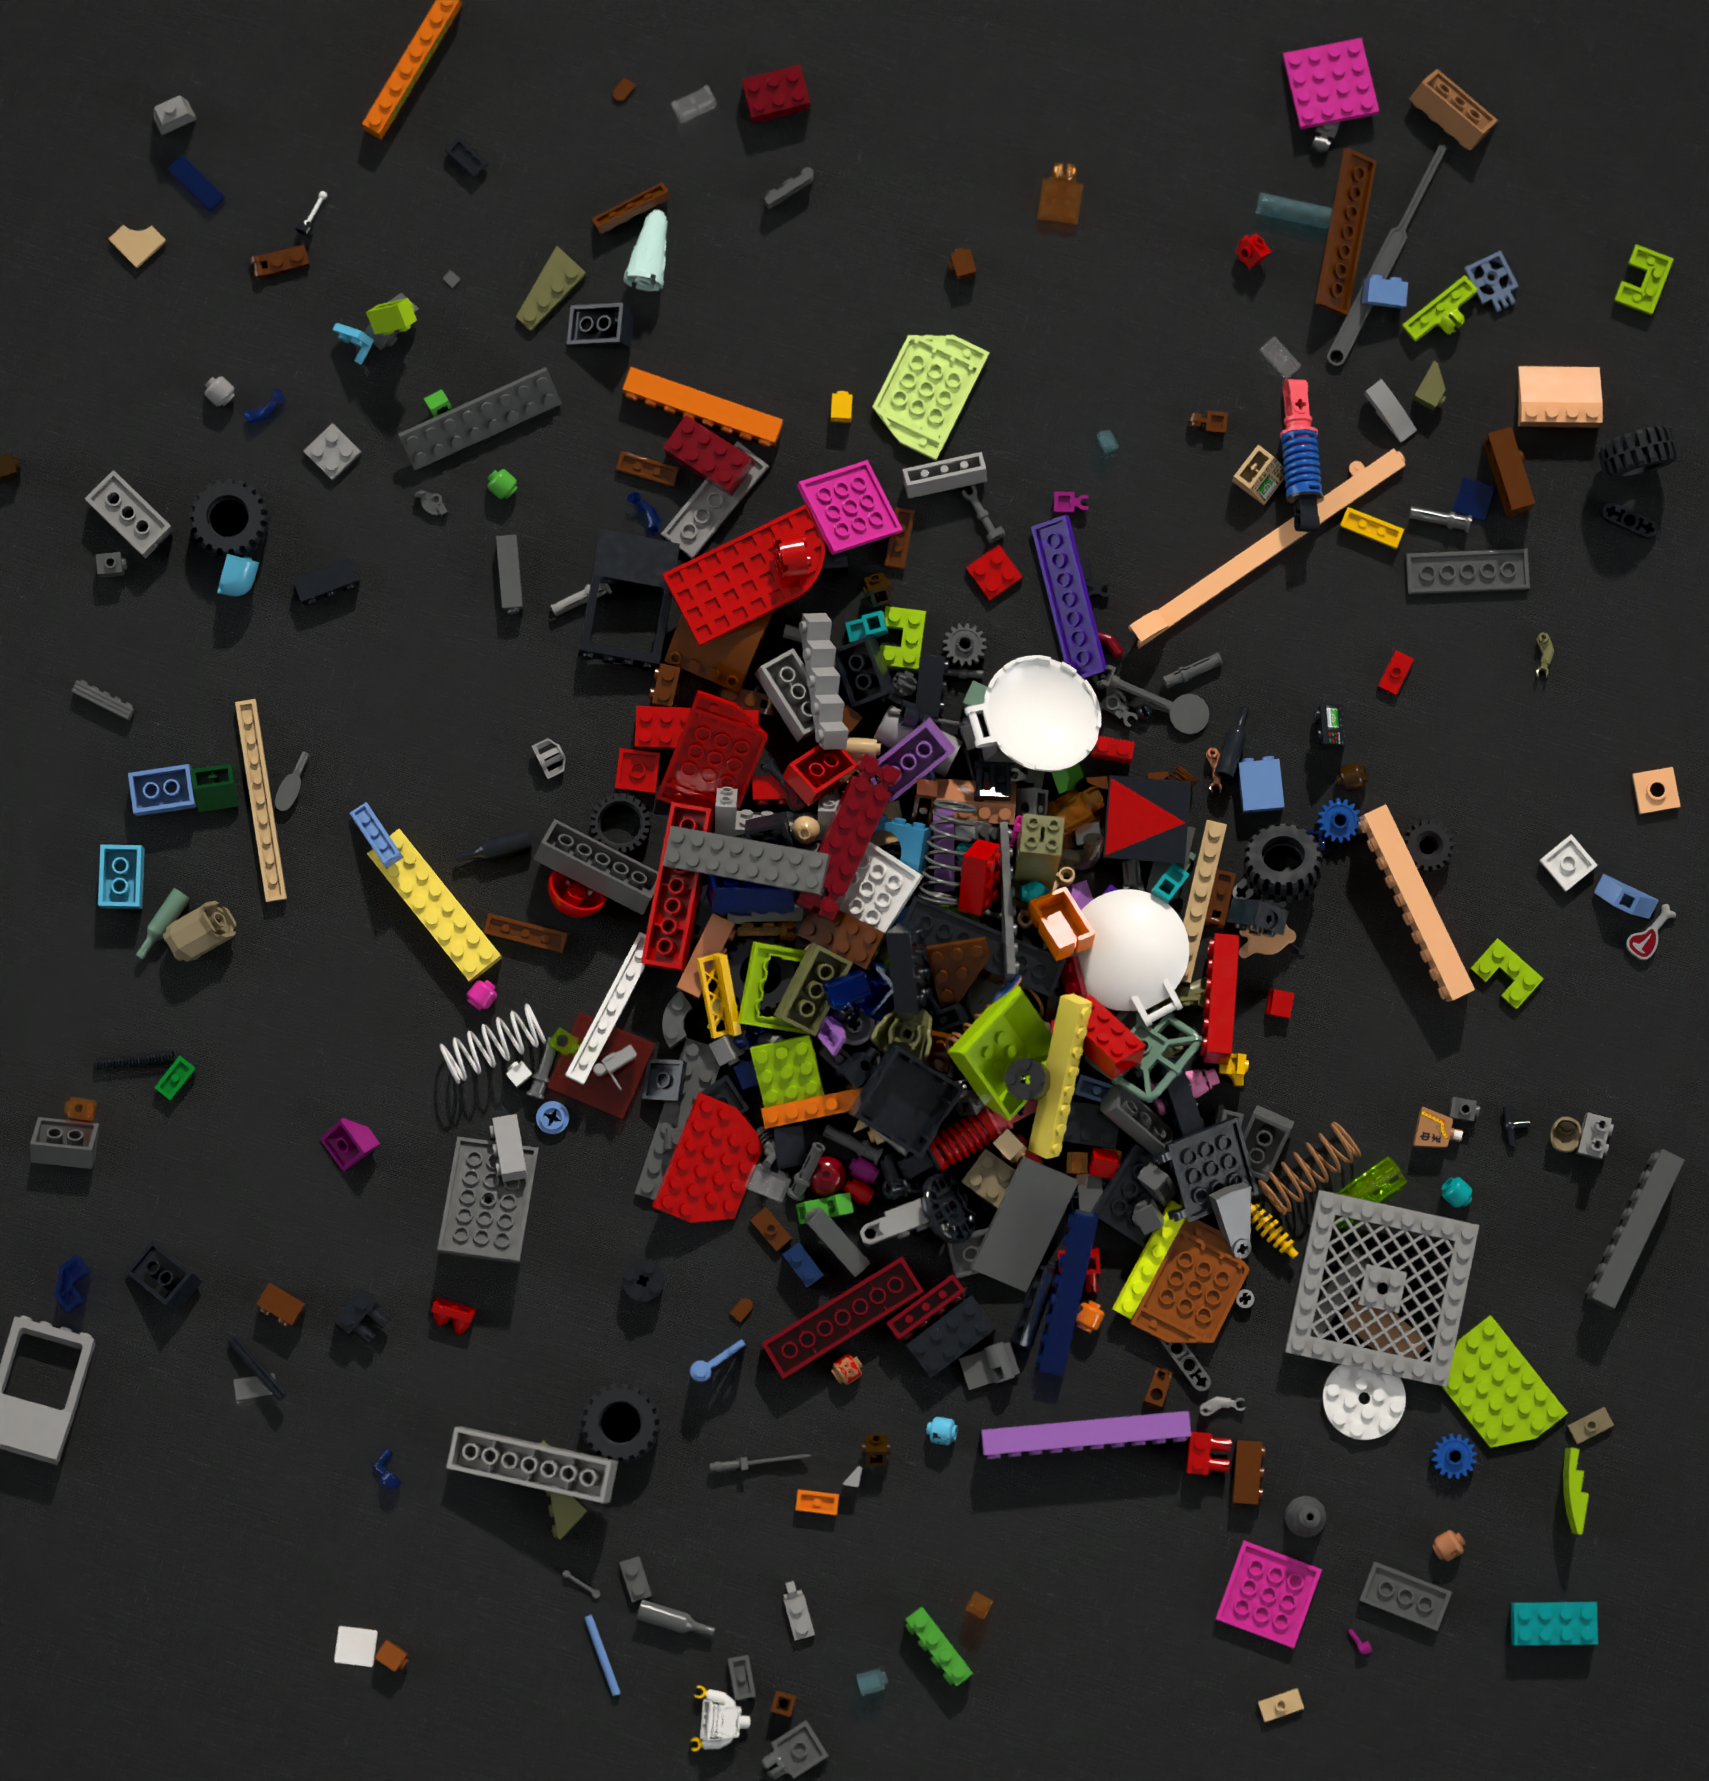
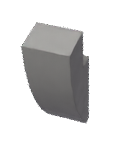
[1364,379,1417,443]

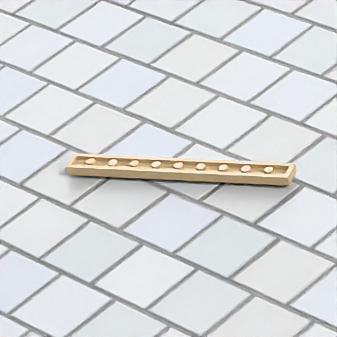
[235,699,287,902]

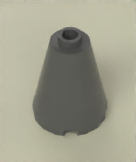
[1285,1496,1326,1538]

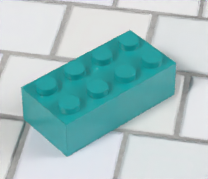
[1510,1602,1598,1645]

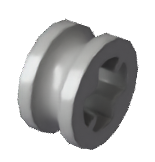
[1235,1290,1254,1308]

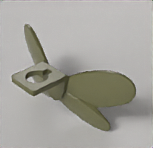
[1145,977,1209,1015]

